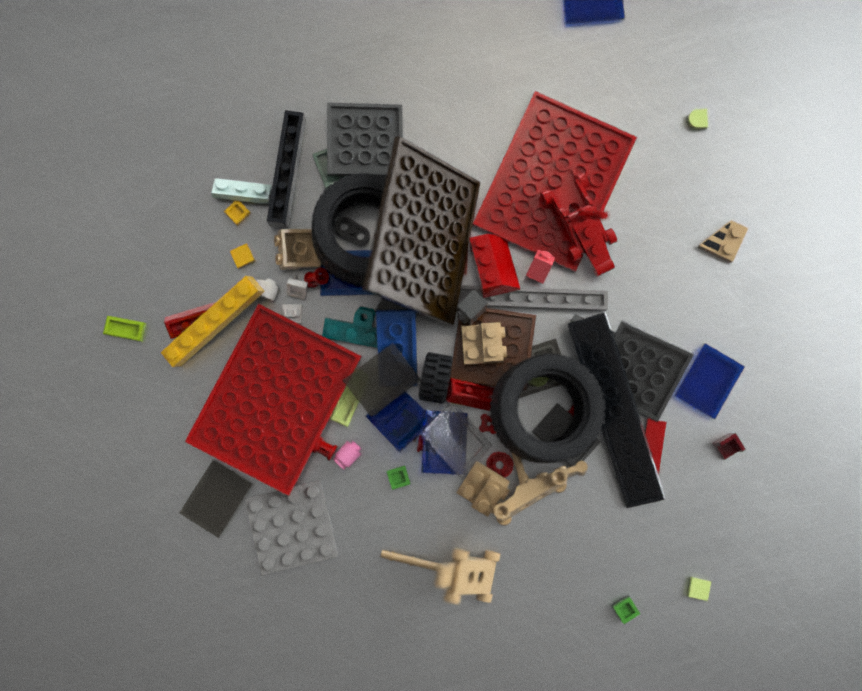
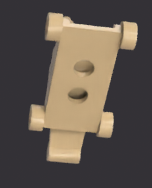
[494,453,588,526]
[381,548,501,604]

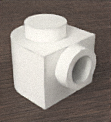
[257,278,279,302]

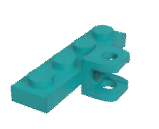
[322,306,377,348]

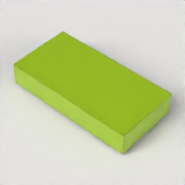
[103,316,146,342]

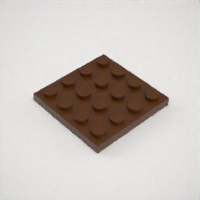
[450,308,536,391]

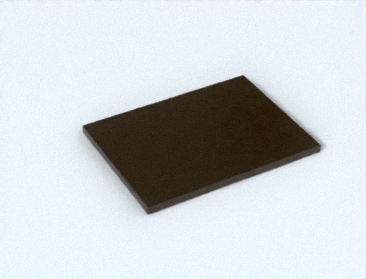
[363,136,480,326]

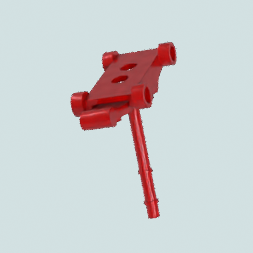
[540,172,617,277]

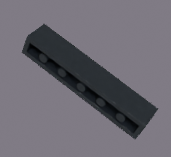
[267,110,306,229]

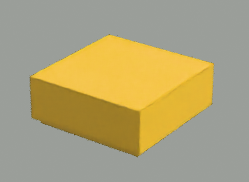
[223,200,251,226]
[230,243,255,269]

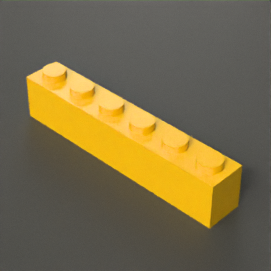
[160,276,265,367]

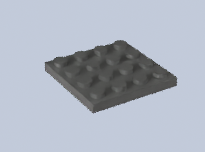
[327,102,403,178]
[614,320,694,421]

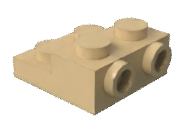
[274,229,321,270]
[461,322,507,365]
[456,461,510,517]

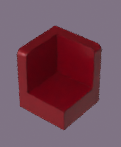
[713,433,746,460]

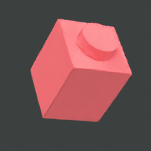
[526,250,555,284]

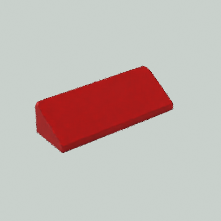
[164,302,216,339]
[446,378,494,411]

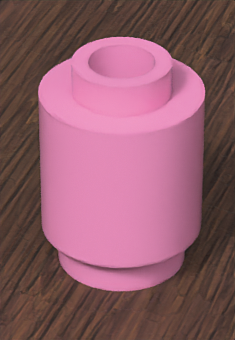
[333,441,361,470]

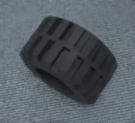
[418,352,453,404]

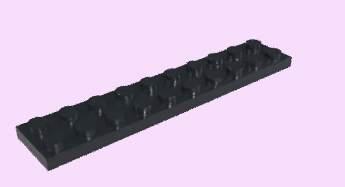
[568,312,666,508]

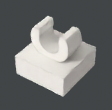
[286,275,308,300]
[282,304,302,324]

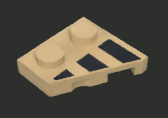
[698,220,748,263]

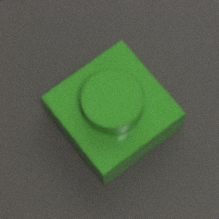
[387,465,411,490]
[612,596,640,624]

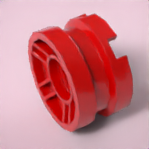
[486,451,514,478]

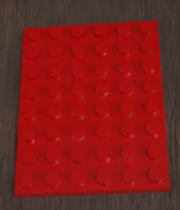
[473,91,637,272]
[185,303,362,496]

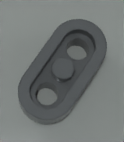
[334,217,370,246]

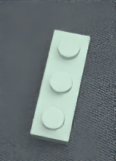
[211,178,272,204]

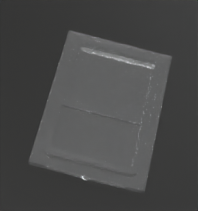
[421,403,493,479]

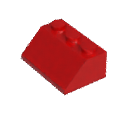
[469,234,520,298]

